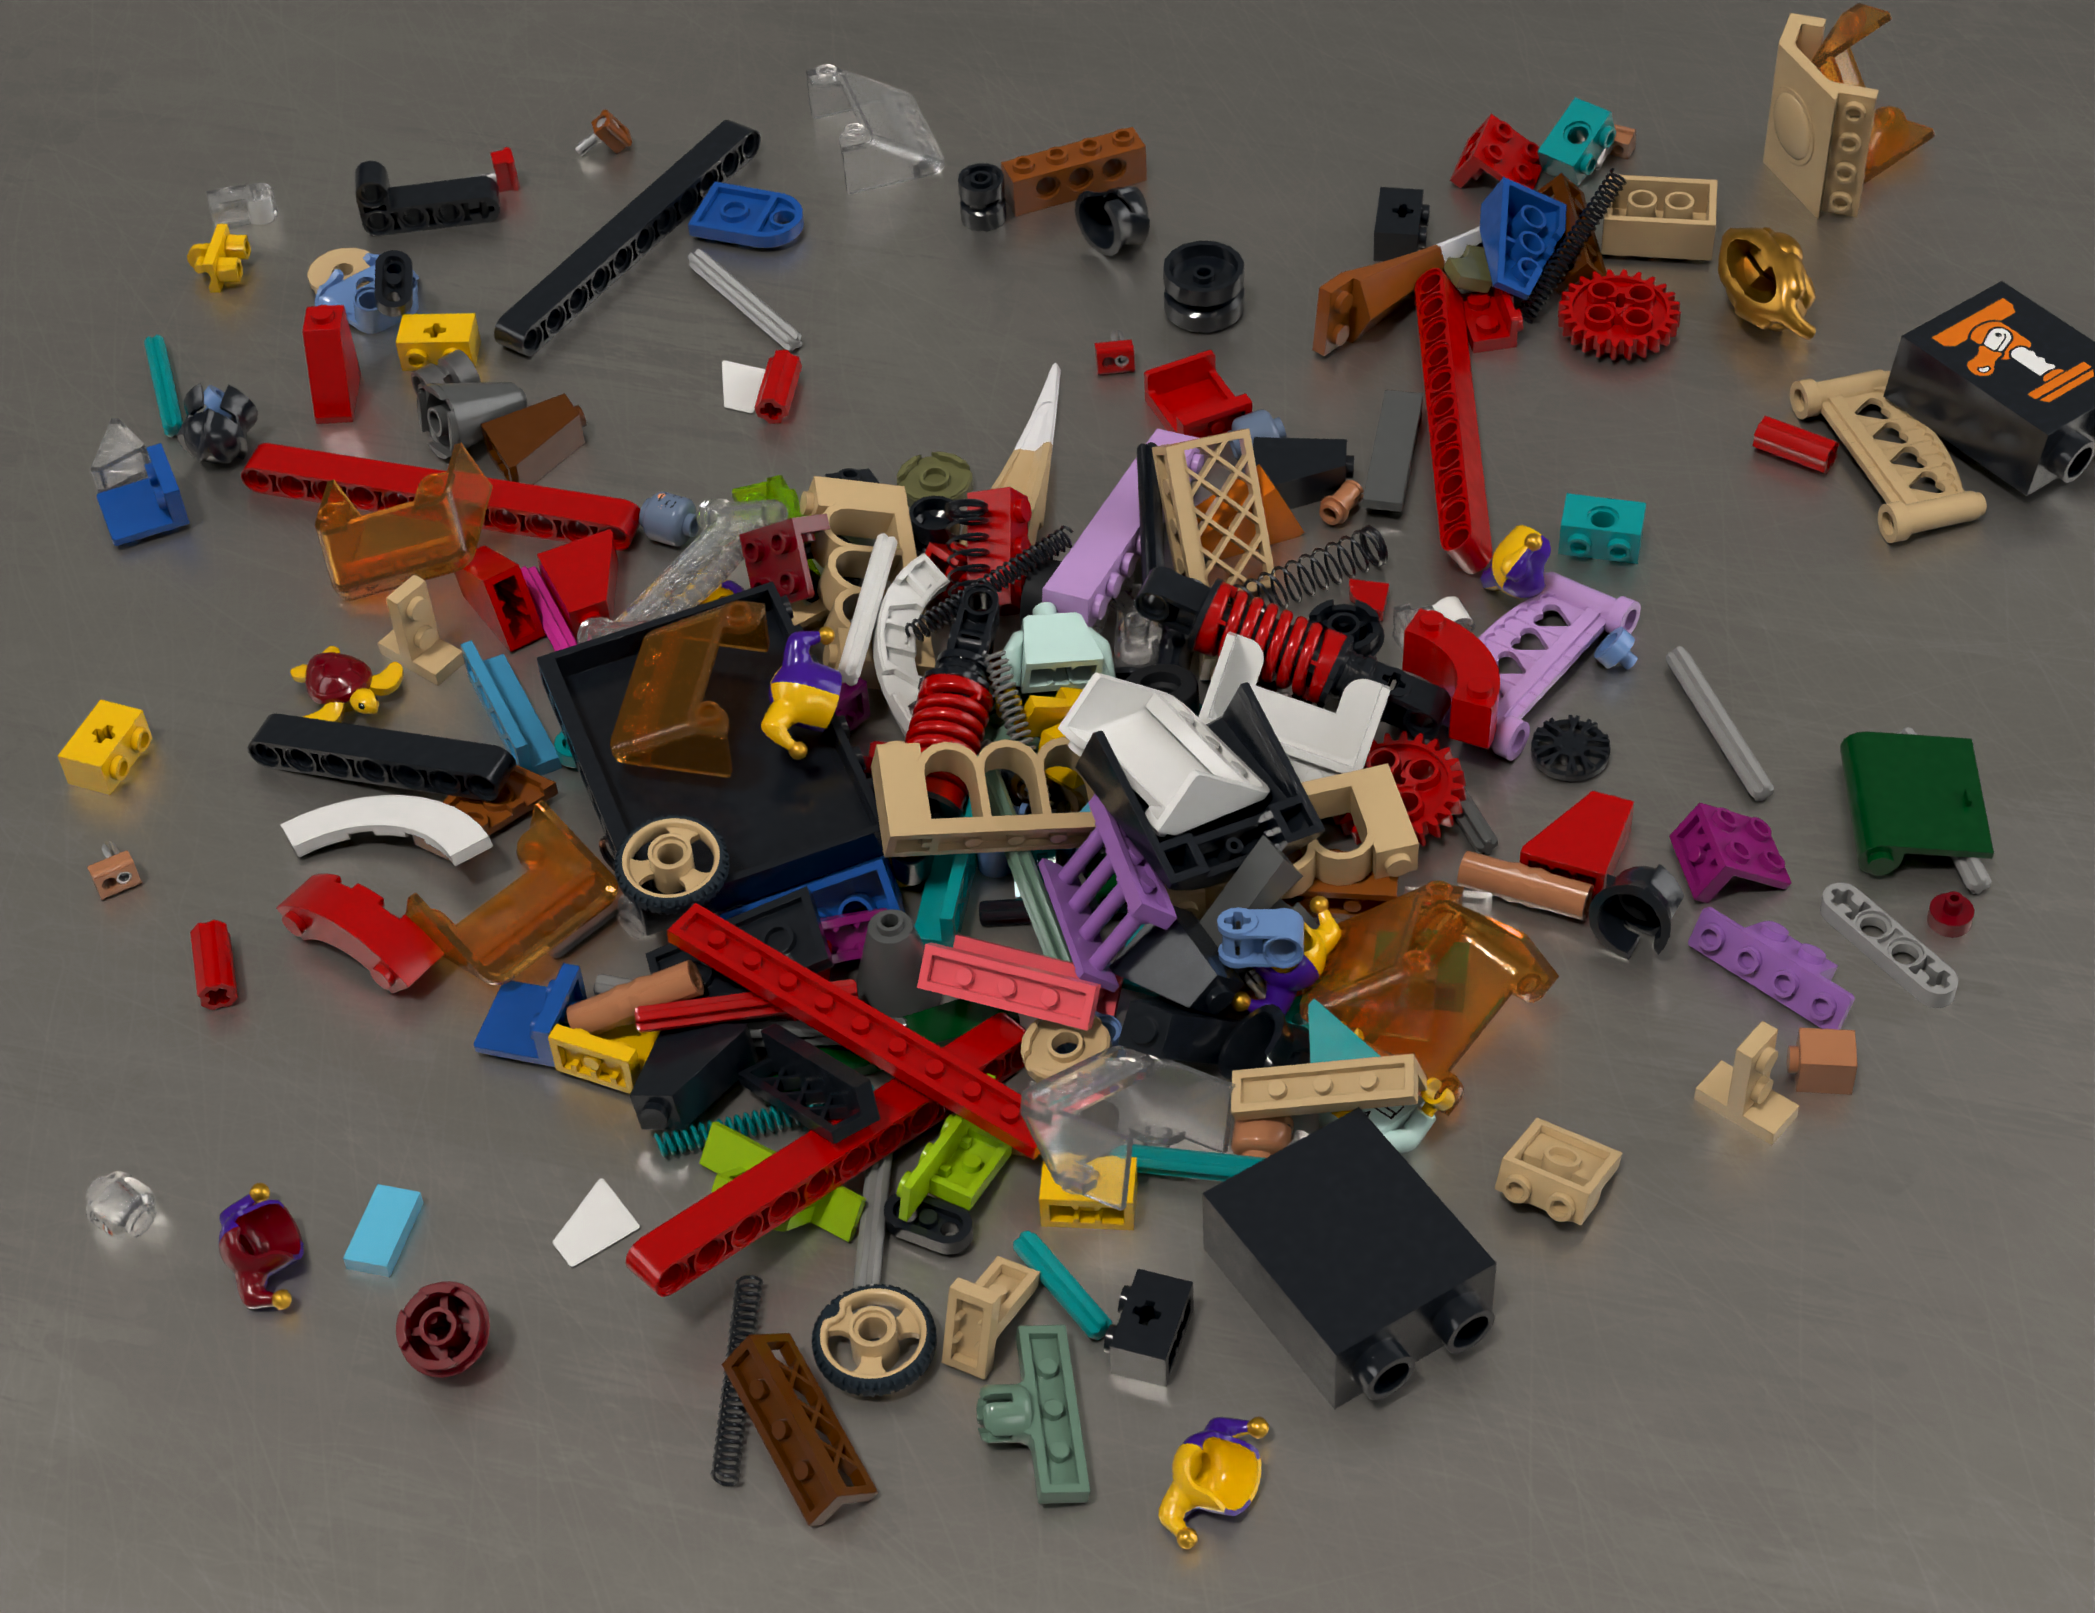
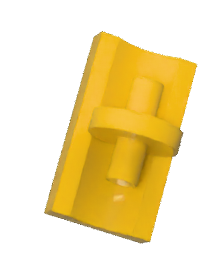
[187,224,251,293]

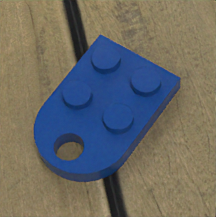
[688,182,804,248]

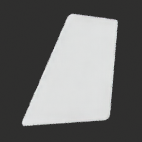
[722,361,766,413]
[553,1178,640,1267]

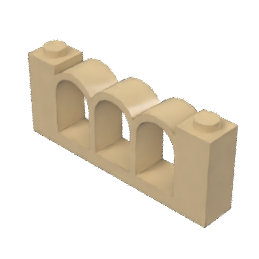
[800,476,936,690]
[871,737,1105,858]
[1163,763,1419,919]

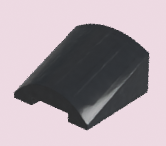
[1075,682,1325,891]

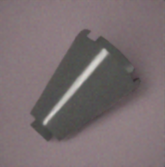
[417,382,527,459]
[856,909,943,1017]

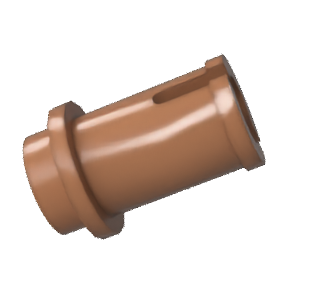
[1319,480,1364,525]

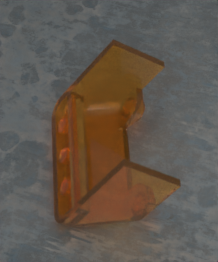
[315,443,493,601]

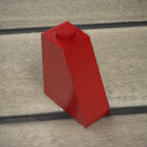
[302,305,361,424]
[537,529,619,641]
[450,545,546,652]
[1520,791,1634,900]

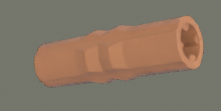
[1457,851,1594,920]
[567,960,704,1036]

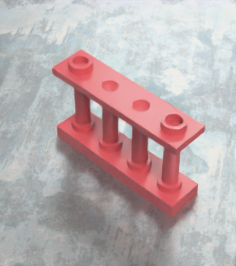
[917,934,1124,1031]

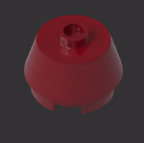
[396,1281,490,1377]

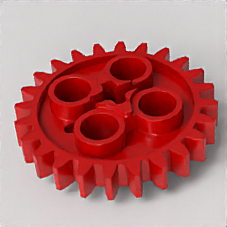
[1558,269,1681,360]
[1333,731,1467,846]

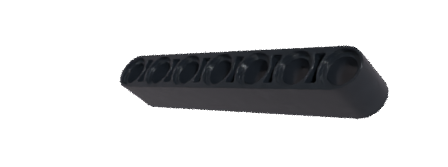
[247,714,516,801]

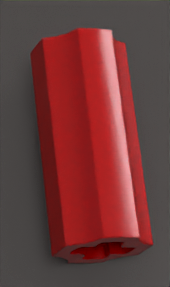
[754,350,802,424]
[1752,416,1839,474]
[190,919,238,1010]

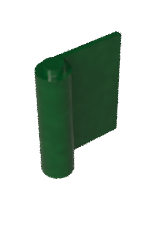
[1840,731,1994,875]

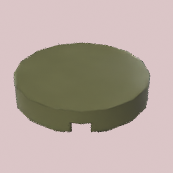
[897,451,973,507]

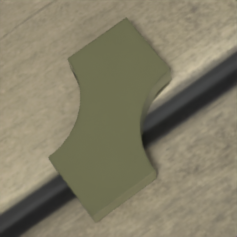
[1443,245,1492,294]

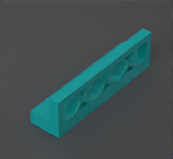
[915,797,977,948]

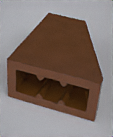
[481,393,587,485]

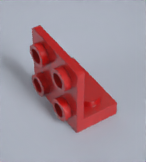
[1450,113,1542,190]

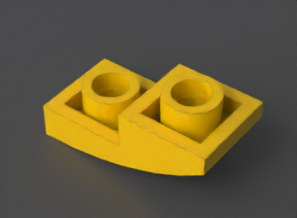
[1013,687,1083,737]

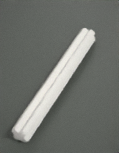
[838,533,898,686]

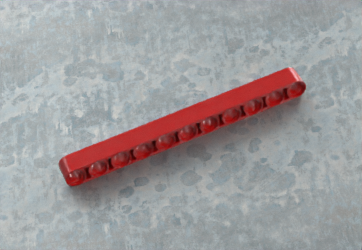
[1415,268,1493,574]
[241,443,641,551]
[625,1013,1027,1297]

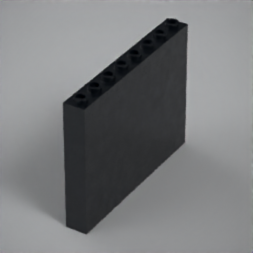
[537,581,884,936]

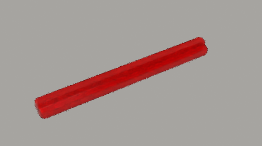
[635,979,858,1033]

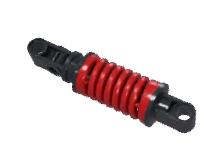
[1134,566,1451,740]
[891,583,1000,885]

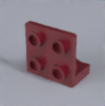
[739,513,830,604]

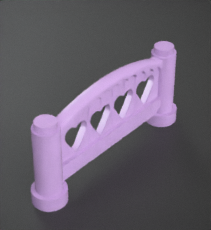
[1442,572,1641,761]

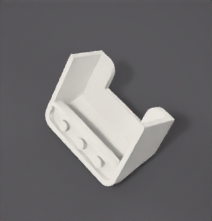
[1199,632,1391,783]

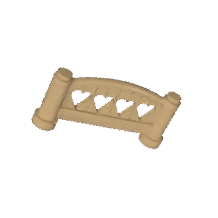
[1790,369,1987,543]

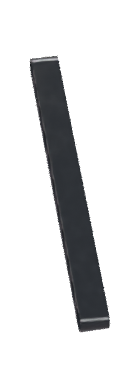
[494,120,761,356]

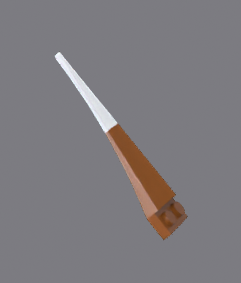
[1312,226,1483,356]

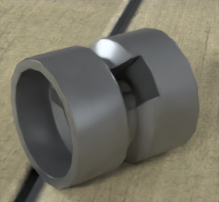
[411,349,481,396]

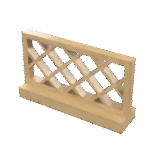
[1152,429,1277,592]

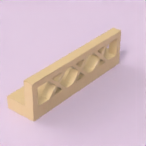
[1231,1054,1427,1121]

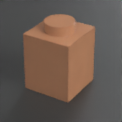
[1787,1028,1858,1095]

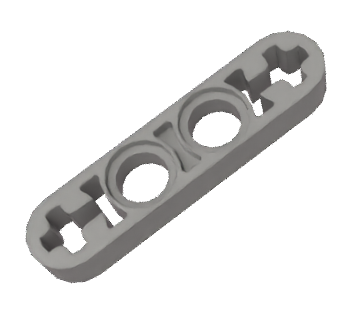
[1820,882,1959,1008]

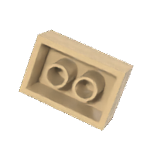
[1601,175,1717,261]

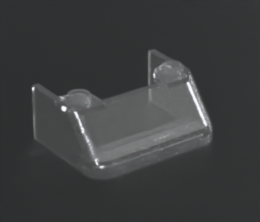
[1020,1045,1235,1211]

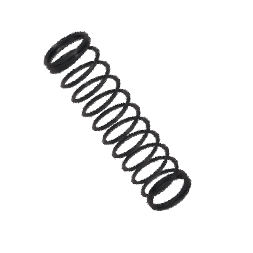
[945,499,991,627]
[1227,525,1388,610]

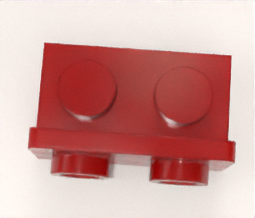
[1462,284,1523,353]

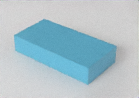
[343,1184,424,1277]

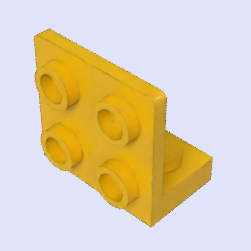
[548,1022,660,1094]

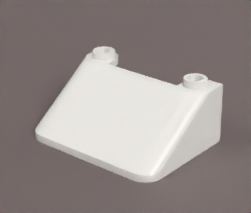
[1058,673,1270,837]

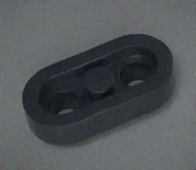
[375,250,413,317]
[884,1193,974,1254]

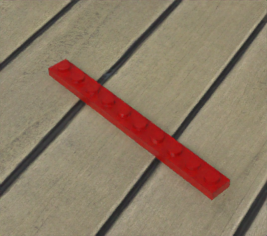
[667,903,1062,1160]

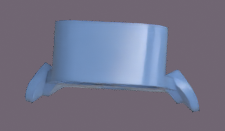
[315,253,419,334]

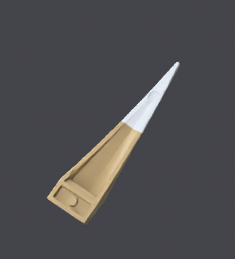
[959,363,1061,546]

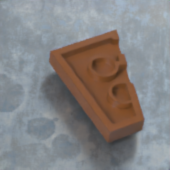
[413,765,558,860]

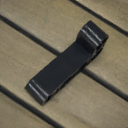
[355,161,500,236]

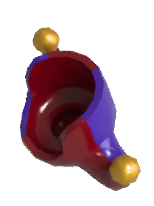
[218,1183,304,1310]

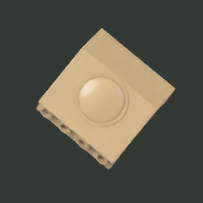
[1763,13,1879,219]

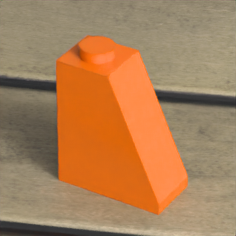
[1195,464,1305,560]

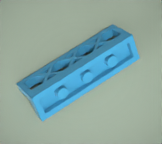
[460,640,562,776]

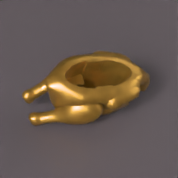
[1718,227,1816,340]

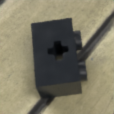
[1373,187,1430,261]
[1104,1269,1194,1387]

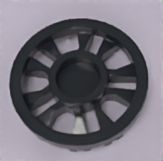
[1531,715,1610,782]

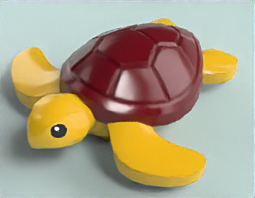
[290,646,404,723]

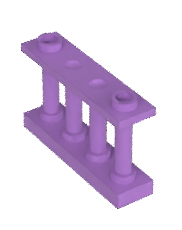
[1038,794,1177,992]

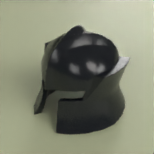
[1074,186,1150,256]
[177,384,258,463]
[1589,864,1684,960]
[1218,1004,1310,1080]

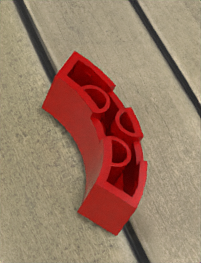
[1402,608,1500,749]
[276,873,444,993]

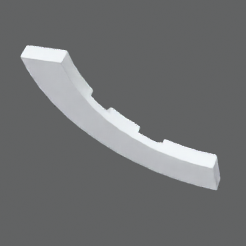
[872,553,950,733]
[280,795,493,866]

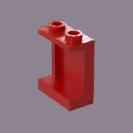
[1144,350,1252,446]

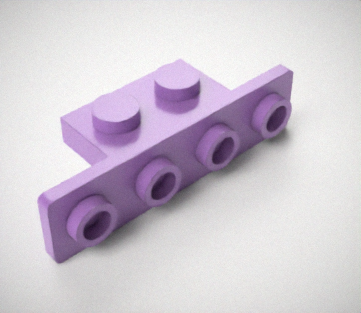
[1688,907,1855,1030]

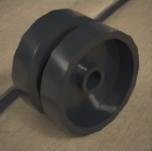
[1163,241,1244,332]

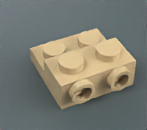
[1495,1118,1622,1225]

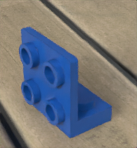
[96,443,190,546]
[473,963,587,1067]

